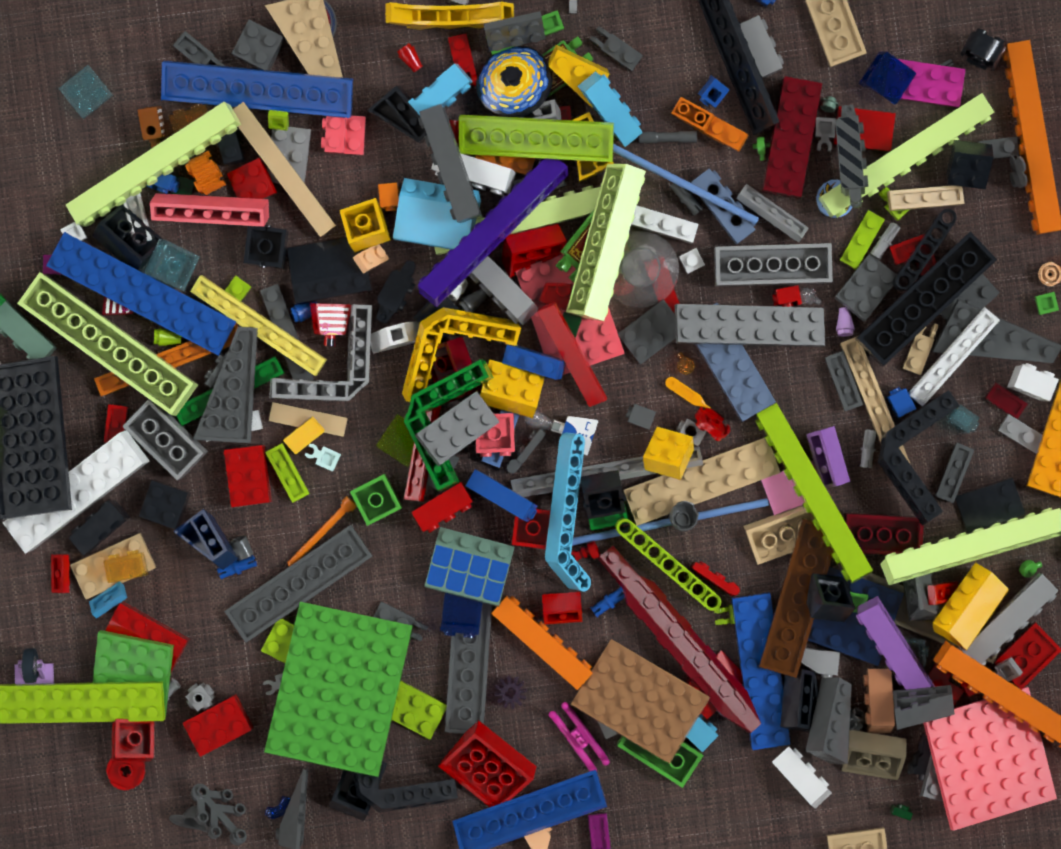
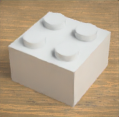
[1007,363,1059,402]

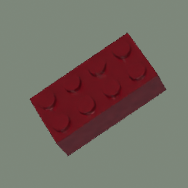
[844,513,924,555]

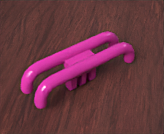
[549,702,610,771]

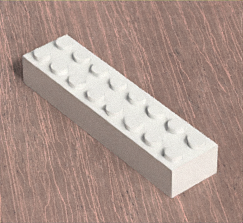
[3,430,149,554]

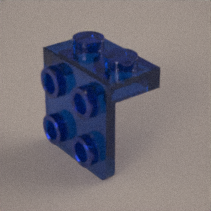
[440,593,482,638]

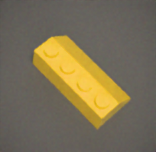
[933,563,1009,651]

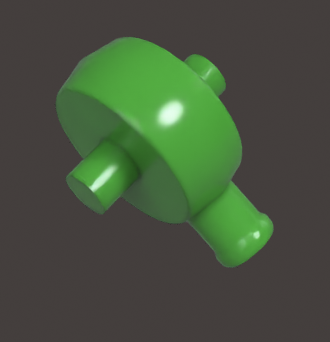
[753,137,770,161]
[1019,560,1042,578]

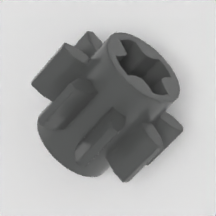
[849,707,866,731]

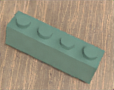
[0,300,57,360]

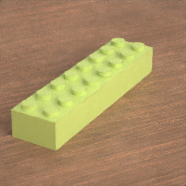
[566,164,646,321]

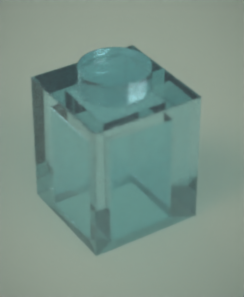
[947,405,979,434]

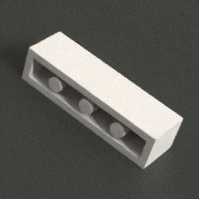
[631,205,698,244]

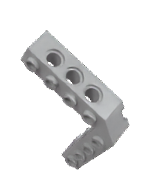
[269,304,372,401]

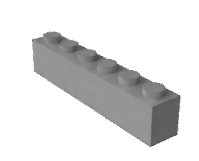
[959,573,1058,666]

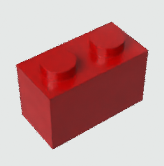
[542,592,582,625]

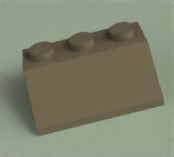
[841,730,906,780]

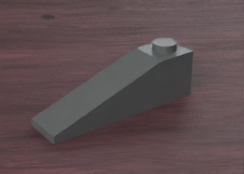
[275,767,308,849]

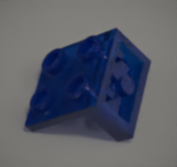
[858,51,916,104]

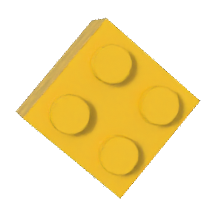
[339,198,391,252]
[643,427,694,480]

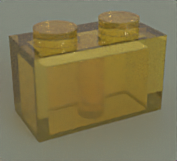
[103,549,149,583]

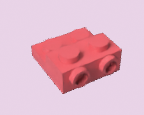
[321,116,366,155]
[476,413,515,457]

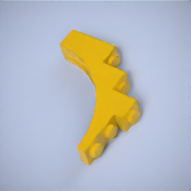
[385,2,514,30]

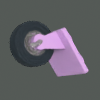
[15,648,54,684]

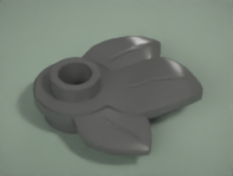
[1010,155,1027,188]

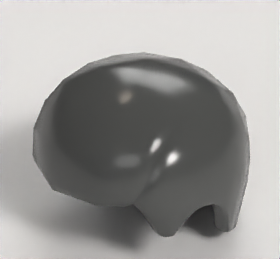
[669,501,699,532]

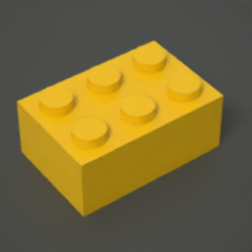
[480,360,545,418]

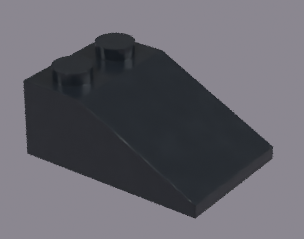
[955,477,1025,533]
[328,761,387,821]

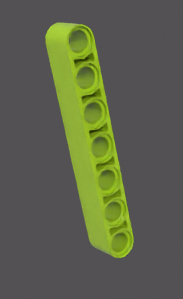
[615,518,721,611]

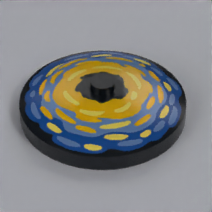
[476,46,553,118]

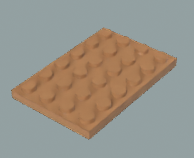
[571,639,710,764]

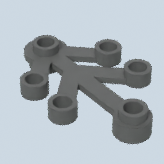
[191,784,247,846]

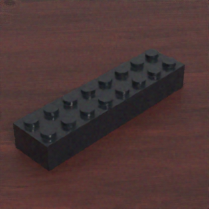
[855,231,997,367]

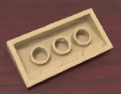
[744,505,814,565]

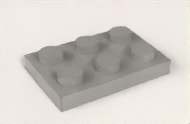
[267,127,312,184]

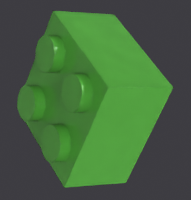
[350,474,403,526]

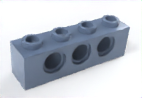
[691,168,756,245]

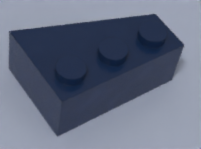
[173,509,238,570]

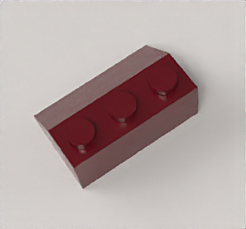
[430,337,481,405]

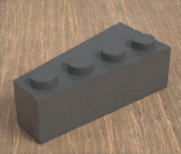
[806,678,852,764]

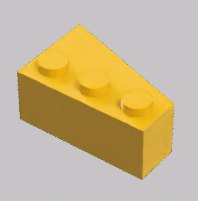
[548,45,609,108]

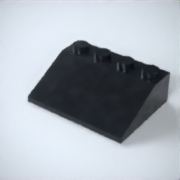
[287,237,373,304]

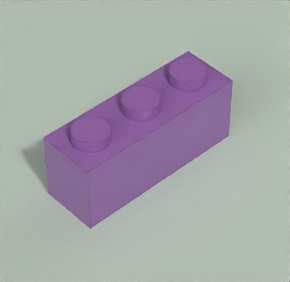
[806,426,850,489]

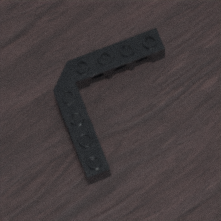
[878,390,960,526]
[353,772,458,813]

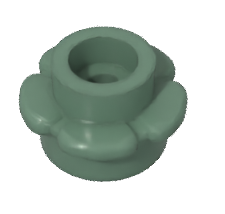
[820,96,839,113]

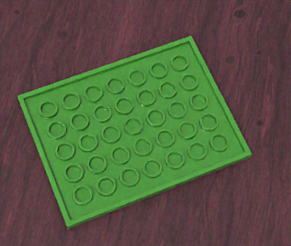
[264,602,413,778]

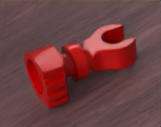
[571,541,600,561]

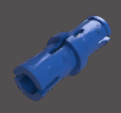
[217,555,257,580]
[590,586,625,617]

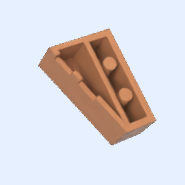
[863,669,895,734]

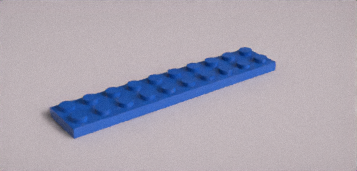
[161,61,353,118]
[46,232,236,356]

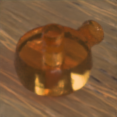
[677,352,695,375]

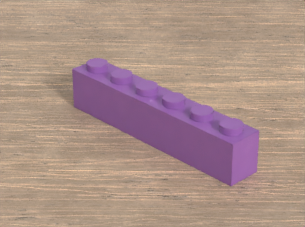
[856,596,935,690]

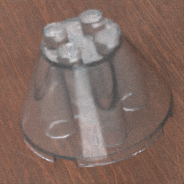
[613,231,679,308]

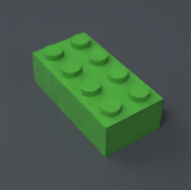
[617,736,704,788]

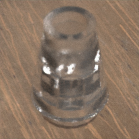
[524,410,554,431]

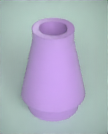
[836,307,855,337]

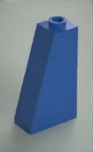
[466,469,538,522]

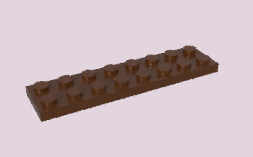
[759,518,833,678]

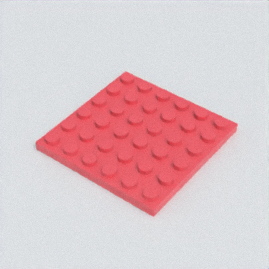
[923,687,1057,831]

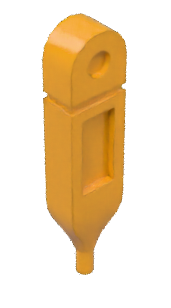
[665,377,711,408]

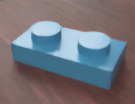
[89,581,127,618]

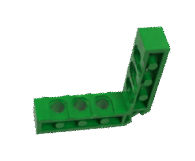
[404,360,494,491]

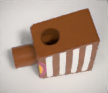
[137,106,165,149]

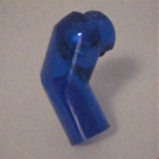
[265,796,291,819]

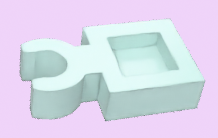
[305,444,341,472]

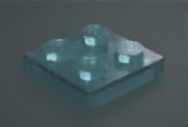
[58,65,113,119]

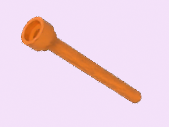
[287,496,357,567]

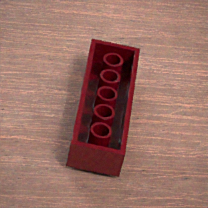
[762,76,822,199]

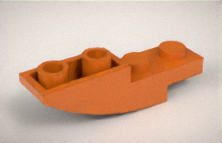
[671,97,749,152]

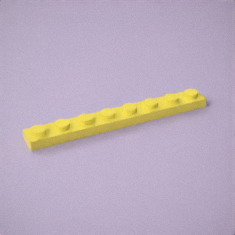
[190,275,327,376]

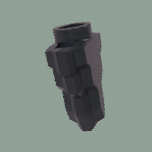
[907,733,931,781]

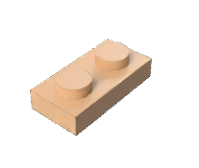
[353,244,389,274]

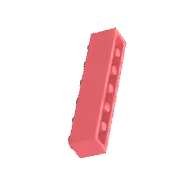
[150,193,269,227]

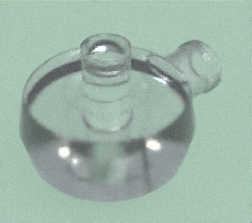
[800,288,821,305]

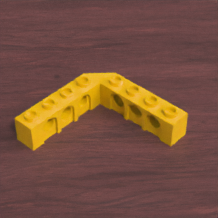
[402,307,521,402]

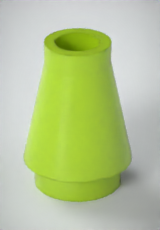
[154,328,181,346]

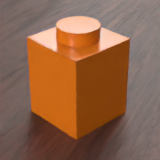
[378,183,400,212]

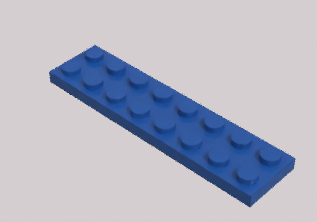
[731,592,790,750]
[452,770,608,849]

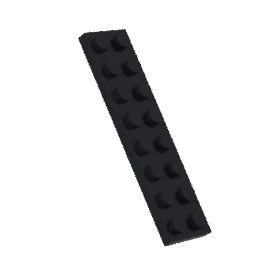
[698,0,779,135]

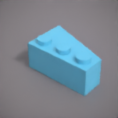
[408,64,473,117]

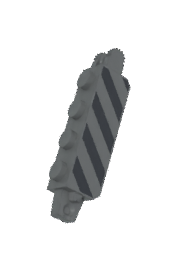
[835,105,868,209]

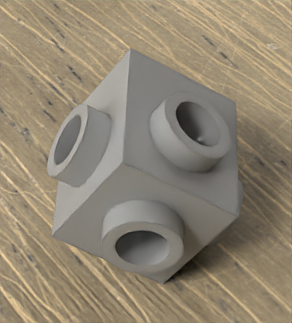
[185,682,215,711]

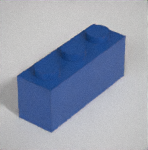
[502,344,565,380]

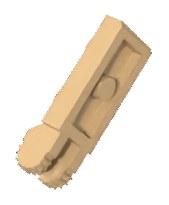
[902,323,939,375]

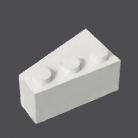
[772,747,832,808]

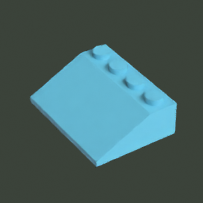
[393,178,481,249]

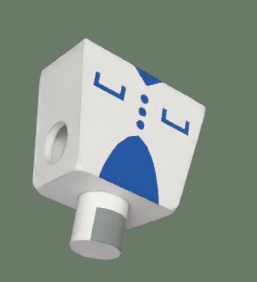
[551,416,598,455]

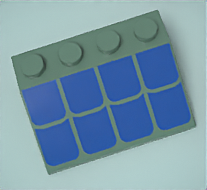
[424,527,515,607]

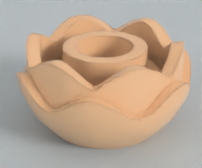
[1038,262,1061,286]

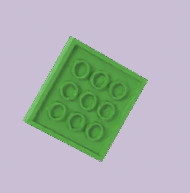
[93,630,174,717]

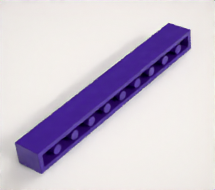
[418,158,568,307]

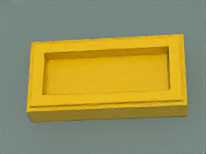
[283,416,325,455]

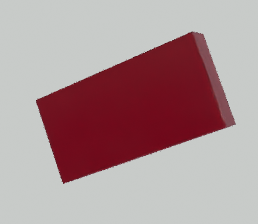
[984,382,1028,420]

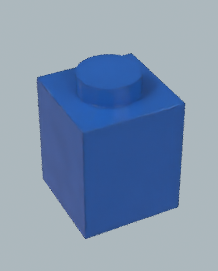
[886,387,916,418]

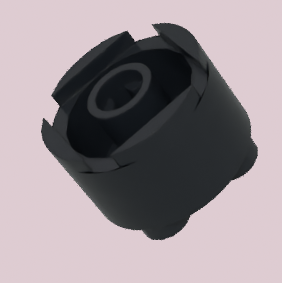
[960,28,1006,71]

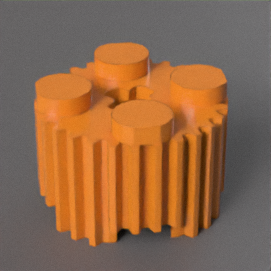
[185,151,226,195]

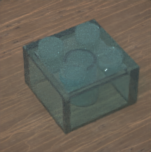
[144,239,200,291]

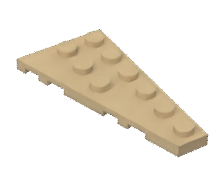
[265,0,343,78]

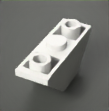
[370,321,419,354]

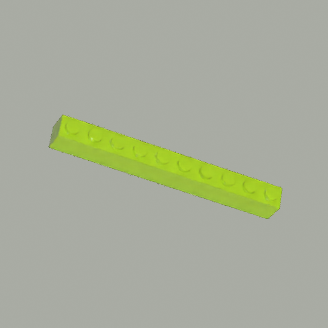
[755,403,873,584]

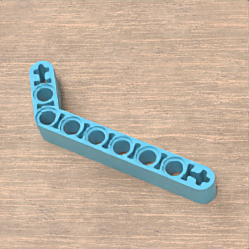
[545,432,591,592]

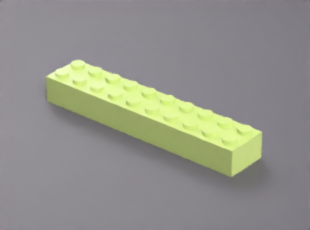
[17,272,198,416]

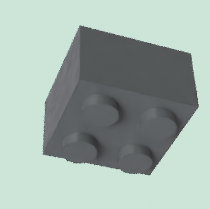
[231,19,285,71]

